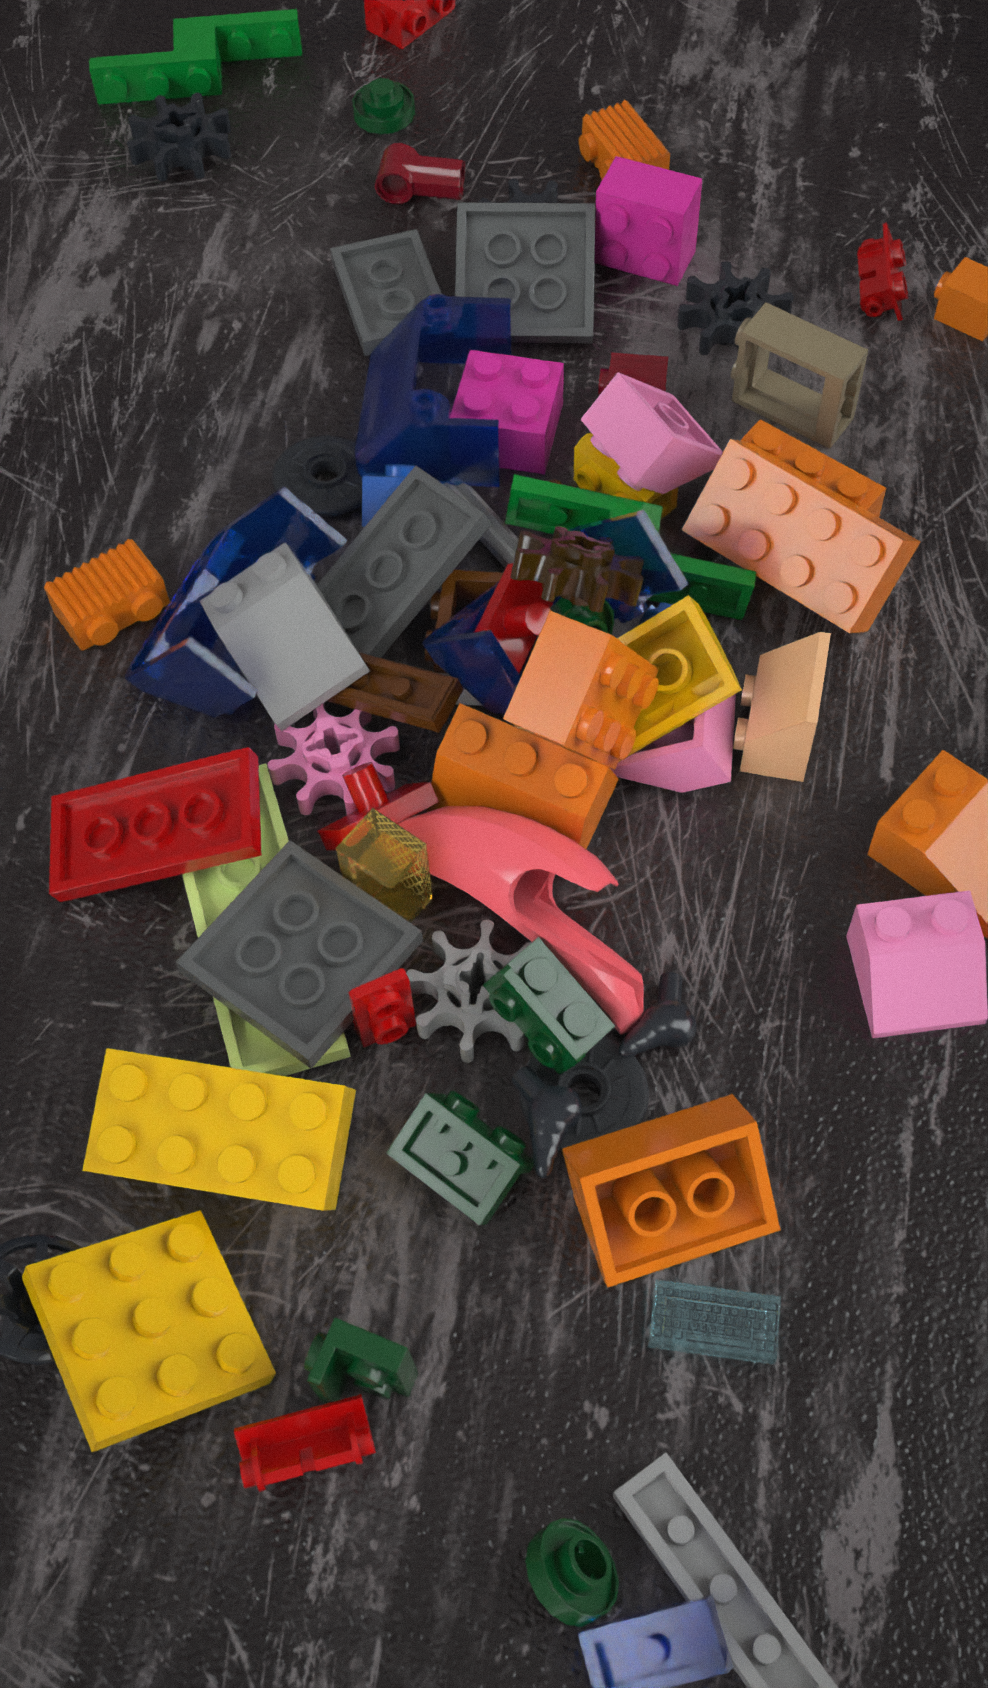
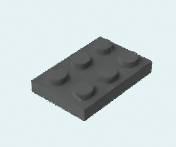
[330,229,453,356]

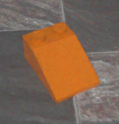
[867,750,988,939]

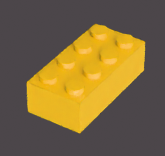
[82,1048,356,1211]

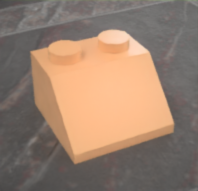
[733,632,831,782]

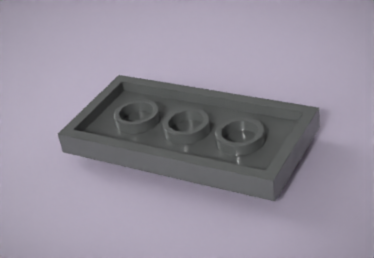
[317,465,492,658]

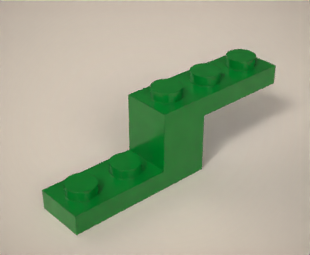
[89,9,302,105]
[505,474,756,620]

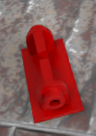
[857,222,909,321]
[234,1394,376,1492]

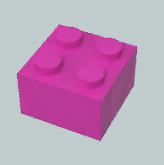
[594,156,702,286]
[449,350,564,474]

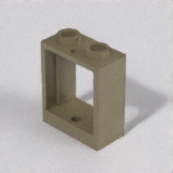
[731,303,868,449]

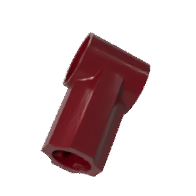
[375,143,465,204]

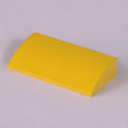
[505,595,742,762]

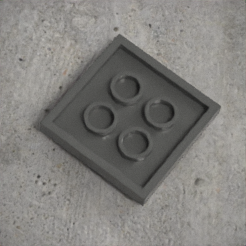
[454,202,595,344]
[176,840,423,1069]

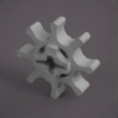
[406,919,532,1063]

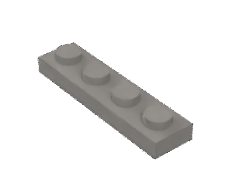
[613,1453,838,1688]

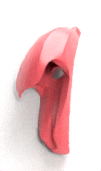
[370,806,644,1035]

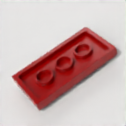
[49,747,262,902]

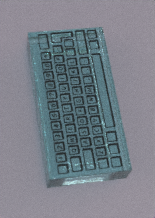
[648,1279,781,1365]

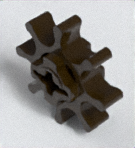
[510,526,645,612]

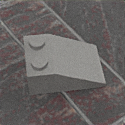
[200,542,370,731]

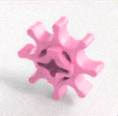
[268,703,400,815]

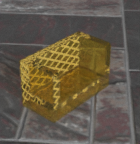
[336,808,433,923]

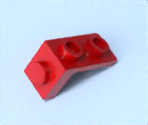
[364,0,455,49]
[349,968,416,1048]

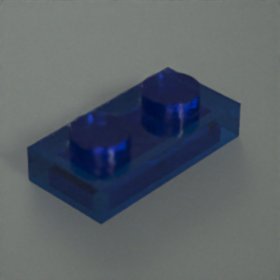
[577,1594,733,1688]

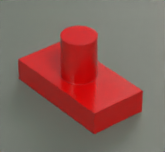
[463,563,555,684]
[318,762,439,850]

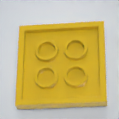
[22,1210,276,1452]

